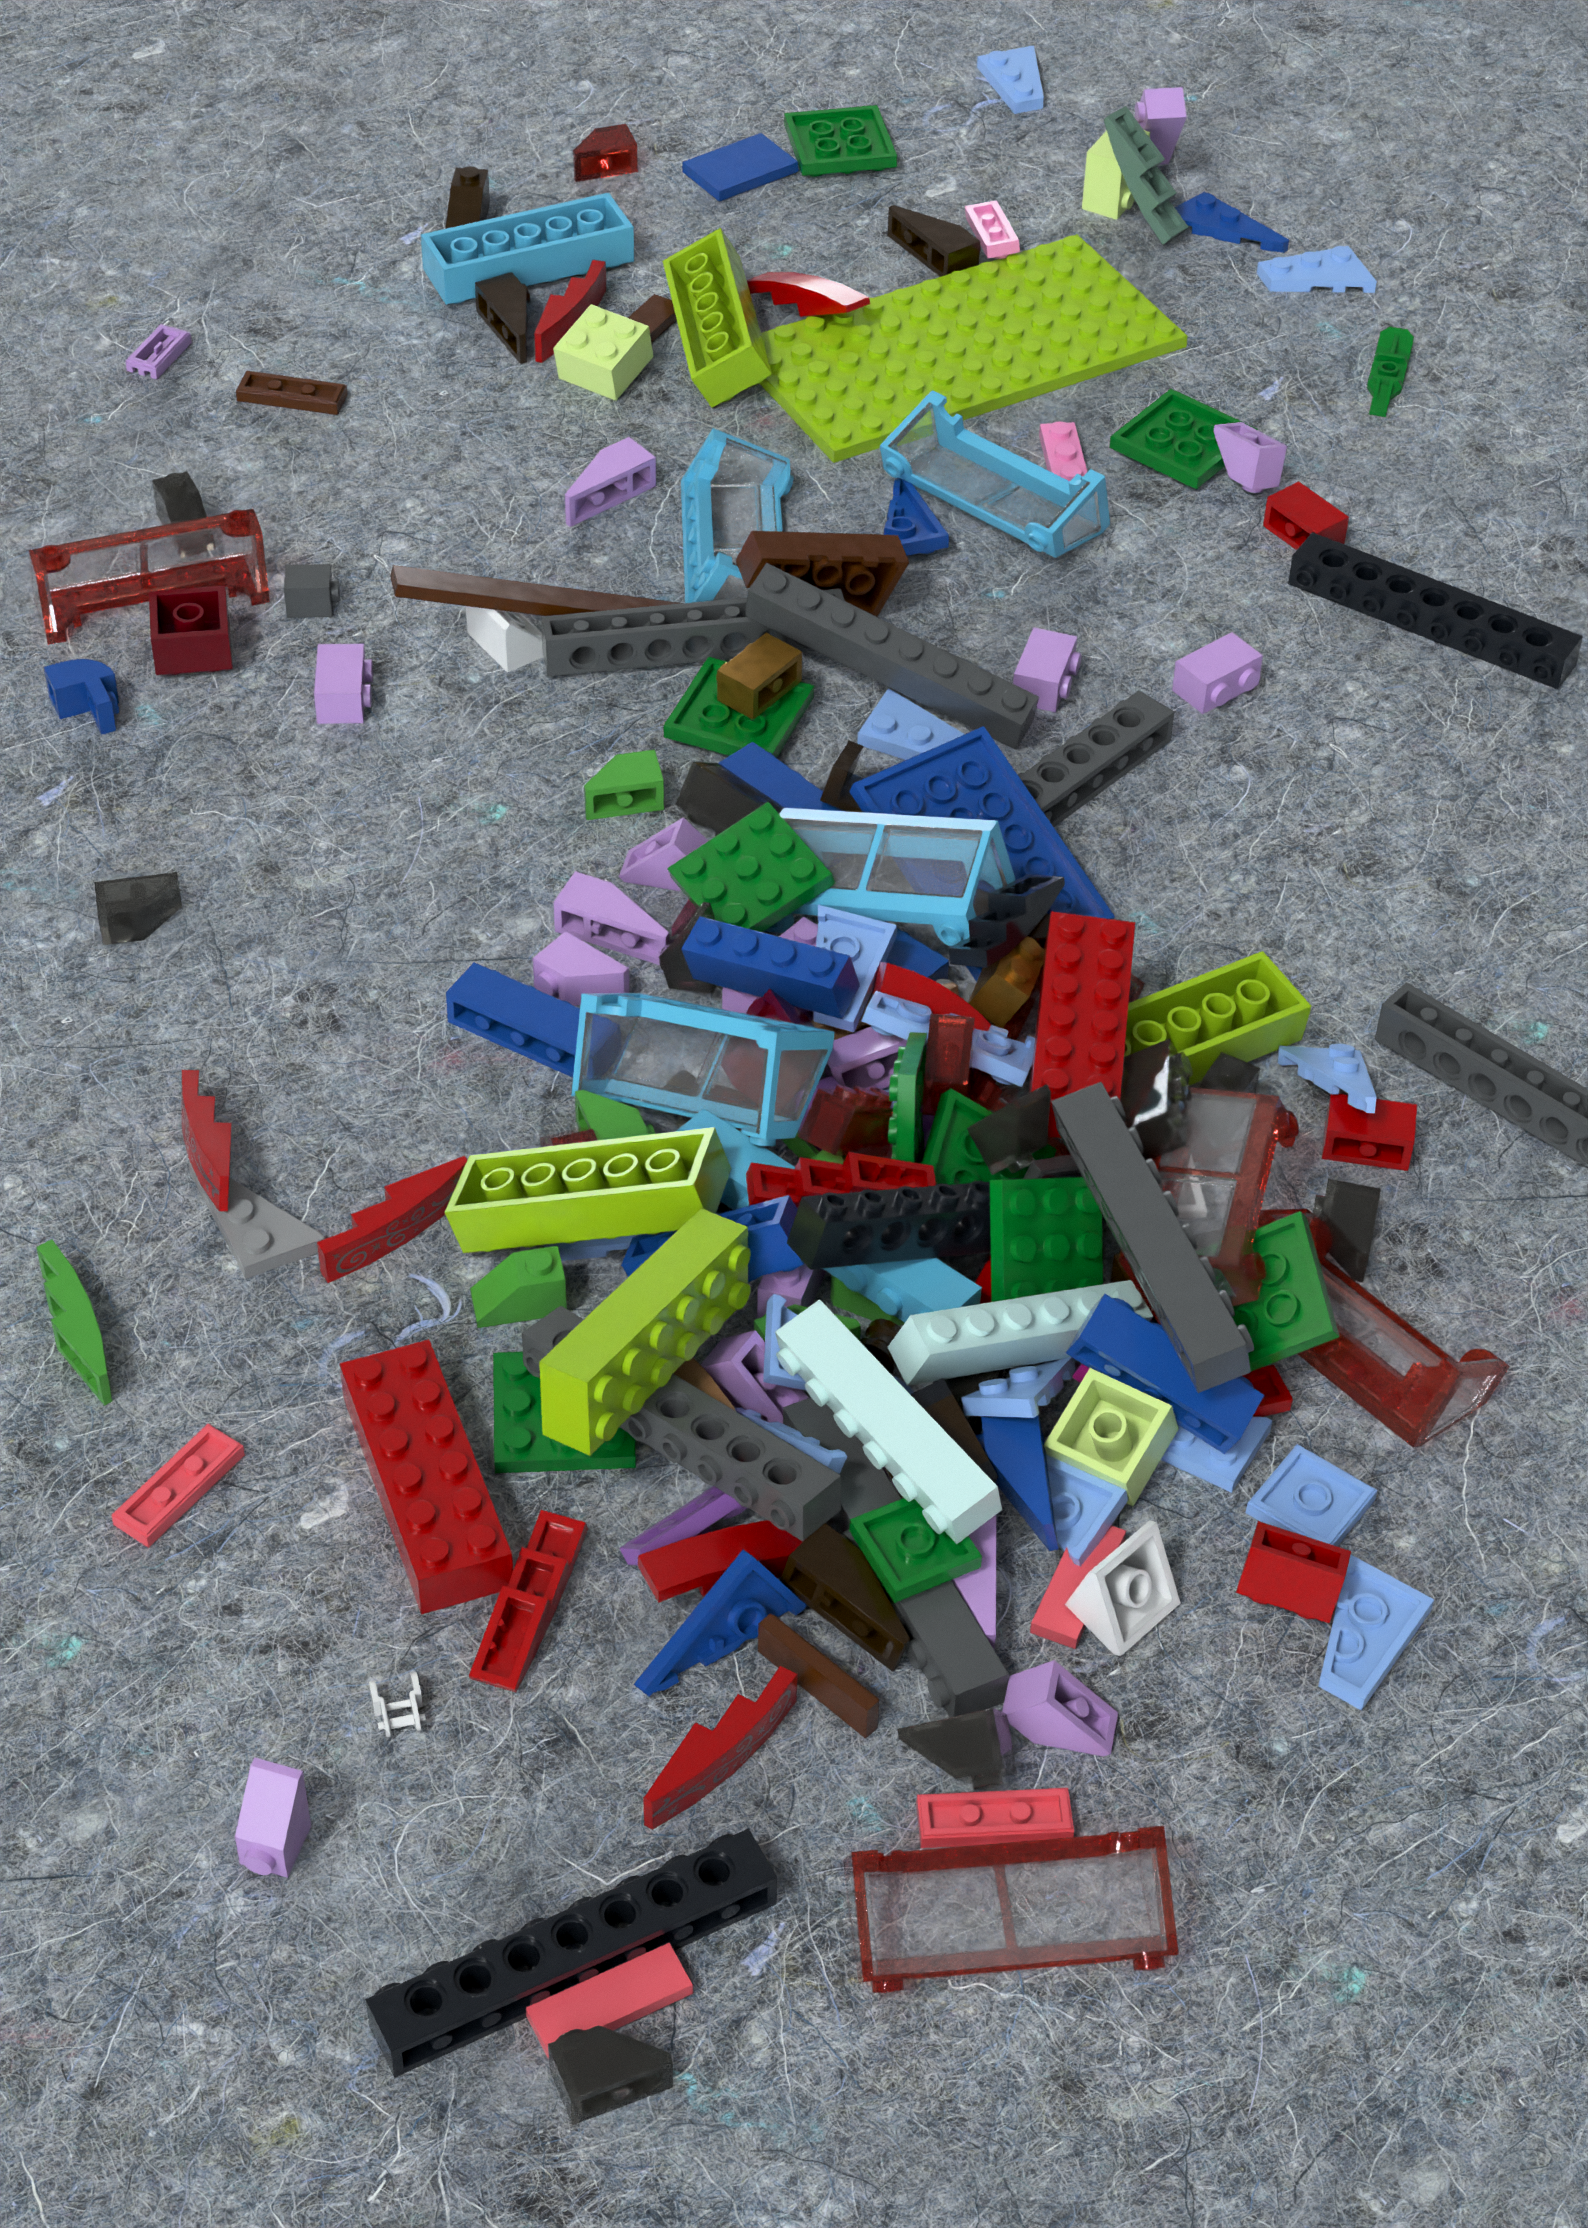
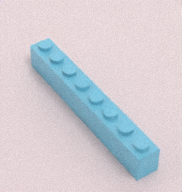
[675,1108,982,1323]

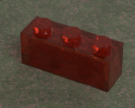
[798,1084,894,1156]

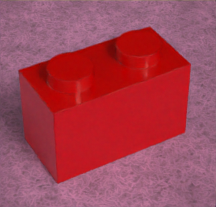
[1263,481,1349,550]
[1322,1094,1417,1171]
[1236,1521,1351,1623]

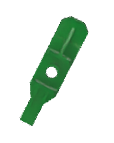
[1367,327,1414,417]

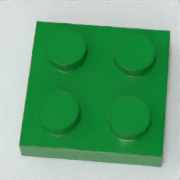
[849,1498,982,1603]

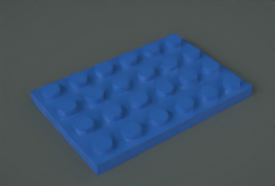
[849,726,1115,982]

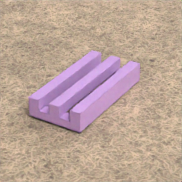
[125,324,192,379]

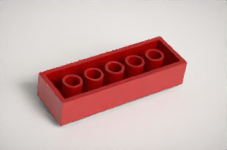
[1025,911,1135,1138]
[339,1339,513,1615]

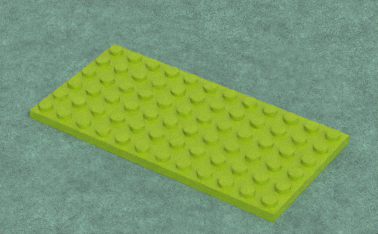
[759,234,1188,463]

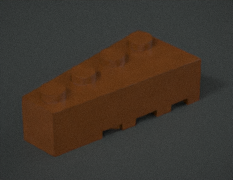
[736,531,909,617]

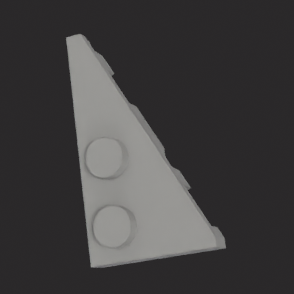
[188,1162,325,1279]

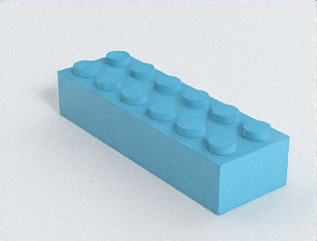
[421,192,634,305]

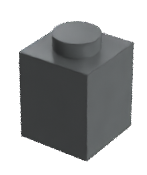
[284,564,340,618]

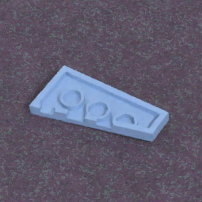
[862,991,1035,1087]

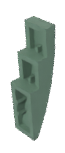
[1104,106,1188,245]

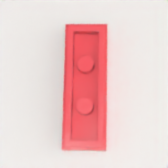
[111,1424,245,1548]
[1030,1525,1126,1649]
[916,1788,1074,1848]
[526,1943,693,2060]

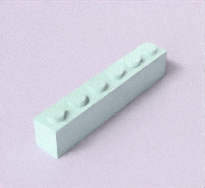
[888,1280,1153,1386]
[775,1299,1002,1544]

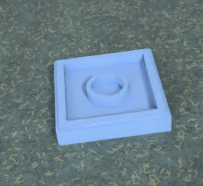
[1245,1444,1377,1547]

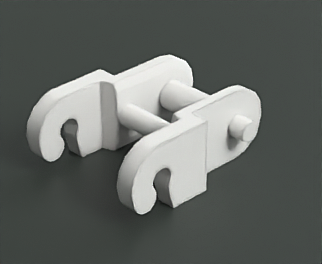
[368,1672,426,1737]

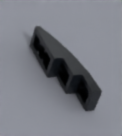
[949,874,1065,968]

